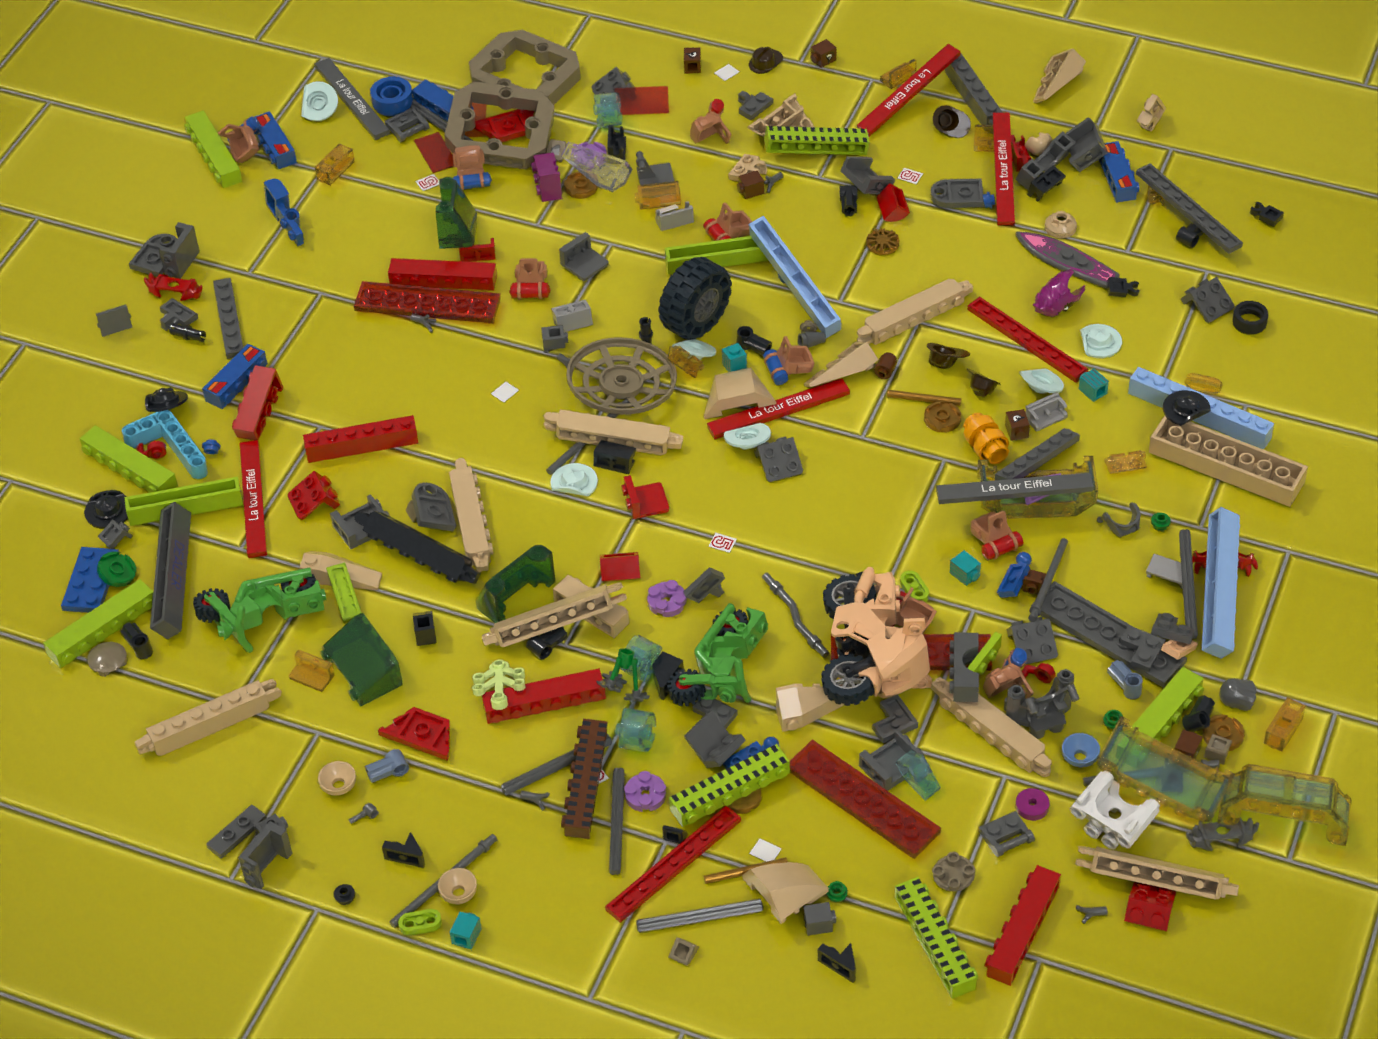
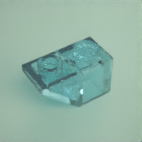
[895,750,941,800]

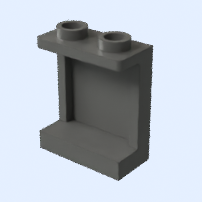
[1065,118,1108,172]
[840,156,895,194]
[159,222,200,279]
[330,494,390,549]
[859,730,924,792]
[239,821,293,889]

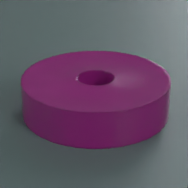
[1015,788,1049,821]

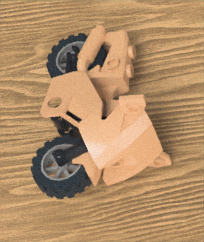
[821,567,932,706]

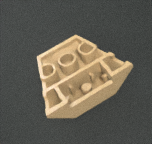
[748,93,814,137]
[704,368,777,419]
[742,862,829,924]

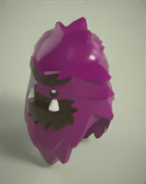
[1033,269,1085,317]

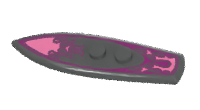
[1015,232,1120,289]

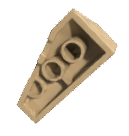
[1033,48,1086,104]
[804,342,878,387]
[299,551,382,590]
[776,684,844,731]

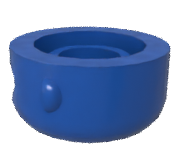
[370,76,413,117]

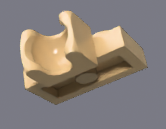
[1137,94,1166,131]
[728,154,767,181]

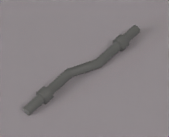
[762,573,829,658]

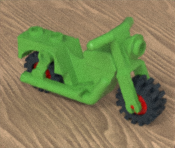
[193,567,327,653]
[667,603,768,706]

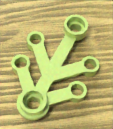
[472,660,525,710]

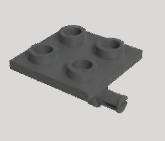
[636,151,676,192]

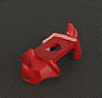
[144,273,203,301]
[1192,550,1258,577]

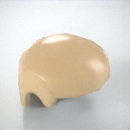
[1025,132,1052,156]

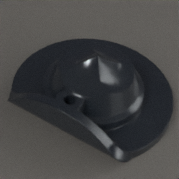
[145,387,188,412]
[1163,390,1211,426]
[84,490,128,529]

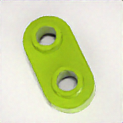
[900,571,929,603]
[398,909,442,936]

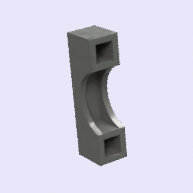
[1015,132,1076,190]
[949,632,979,702]

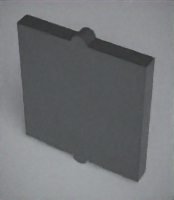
[96,304,132,337]

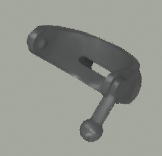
[1097,502,1141,537]

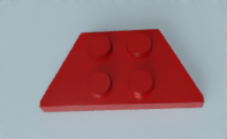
[474,109,535,142]
[378,707,450,761]

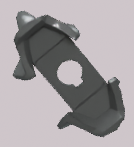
[1186,816,1259,851]

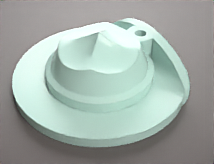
[301,81,338,121]
[1080,324,1122,358]
[672,339,716,361]
[1019,368,1064,393]
[724,423,771,450]
[551,463,598,496]

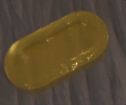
[1184,373,1222,394]

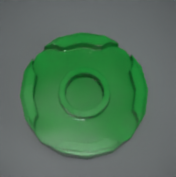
[97,551,136,587]

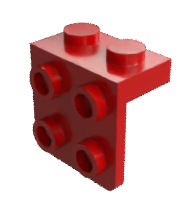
[288,471,340,520]
[621,475,669,519]
[1124,882,1176,931]

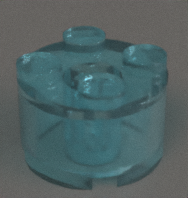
[593,92,622,128]
[620,635,662,683]
[615,708,656,752]

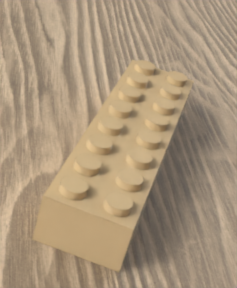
[1149,416,1308,507]

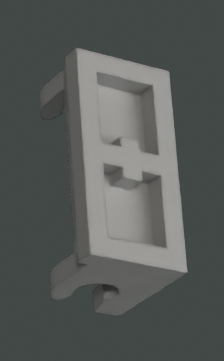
[655,201,694,231]
[551,299,593,332]
[1025,392,1068,432]
[1146,554,1183,589]

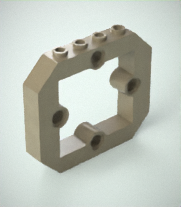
[469,30,581,105]
[445,81,554,169]

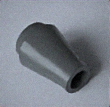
[798,331,826,348]

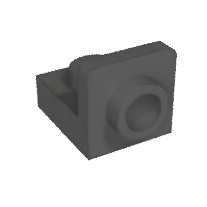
[98,519,133,549]

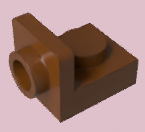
[1022,569,1047,595]

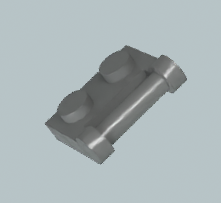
[385,108,430,142]
[979,811,1035,857]

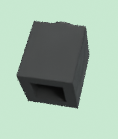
[803,902,836,936]

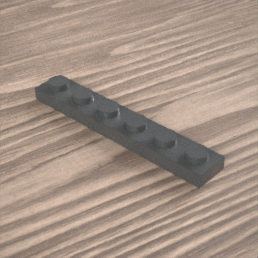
[213,278,243,359]
[995,428,1080,480]

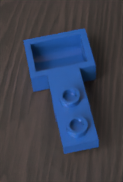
[264,179,304,246]

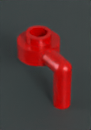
[136,441,167,459]
[1021,663,1056,684]

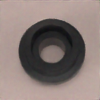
[334,884,355,905]

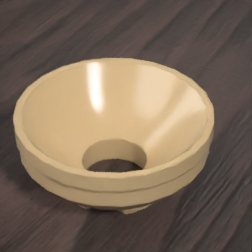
[1045,211,1077,238]
[318,761,356,795]
[438,868,477,904]

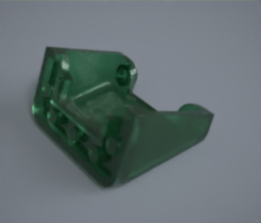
[435,177,477,249]
[476,545,556,623]
[320,613,403,706]

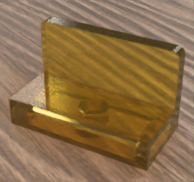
[880,59,917,89]
[974,124,994,152]
[289,649,335,692]

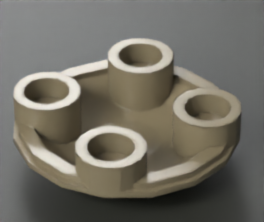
[87,642,127,676]
[932,852,975,892]

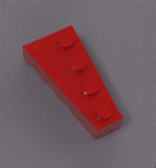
[232,365,284,440]

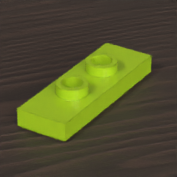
[326,562,362,623]
[968,632,1002,675]

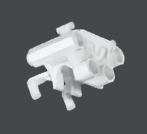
[1069,771,1160,850]

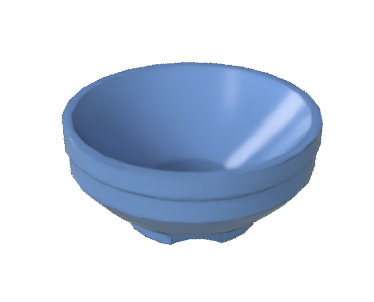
[1062,733,1100,767]

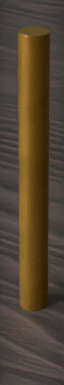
[887,390,961,406]
[704,857,788,884]

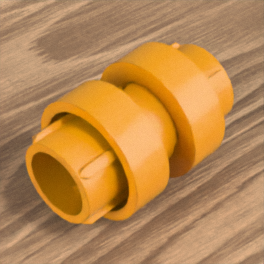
[963,413,1009,464]

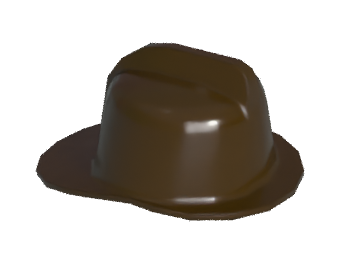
[749,47,783,74]
[932,105,971,138]
[927,343,970,369]
[966,368,1001,397]

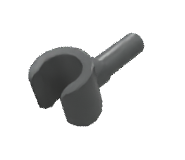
[348,803,379,824]

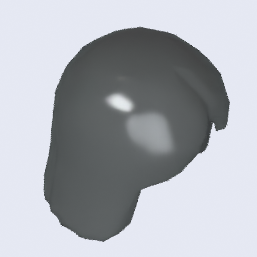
[1219,678,1256,711]

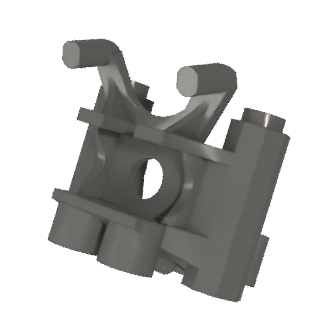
[1004,669,1080,739]

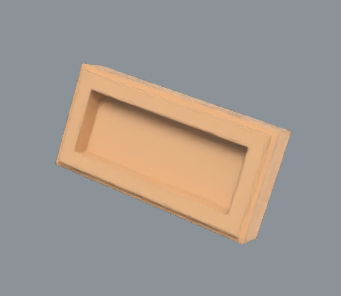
[1161,640,1198,660]

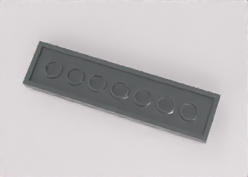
[1031,581,1187,688]

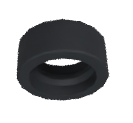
[1232,301,1269,334]

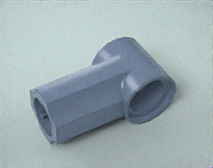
[1107,660,1142,699]
[365,749,409,783]

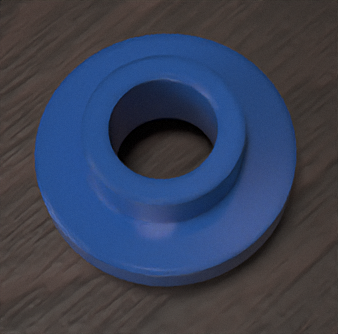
[983,191,996,209]
[202,439,221,454]

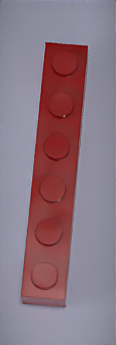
[388,258,497,291]
[303,415,419,463]
[482,668,606,724]
[985,865,1061,986]

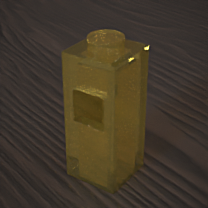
[315,144,355,186]
[635,181,681,210]
[1264,697,1306,752]

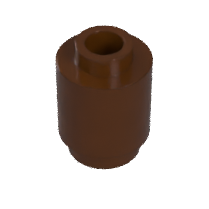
[874,352,897,379]

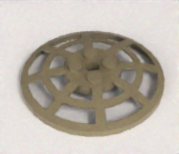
[566,337,677,414]

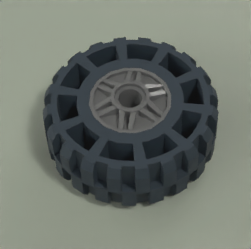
[658,257,732,340]

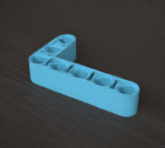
[122,410,208,479]

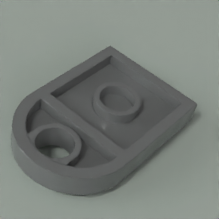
[930,178,984,208]
[129,234,177,277]
[412,483,456,531]

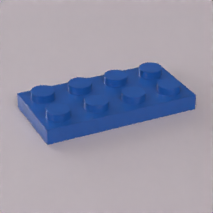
[61,547,119,613]

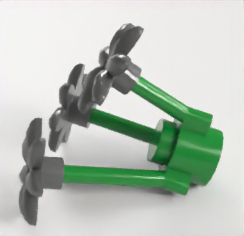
[597,648,650,703]

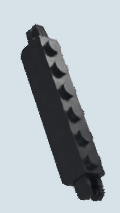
[354,511,481,584]

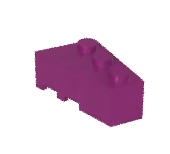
[531,152,562,202]

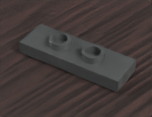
[206,804,267,859]

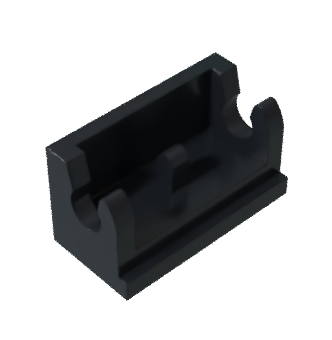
[607,125,626,162]
[1027,165,1066,202]
[593,440,636,474]

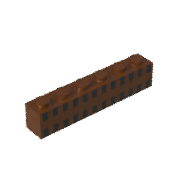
[561,718,608,839]

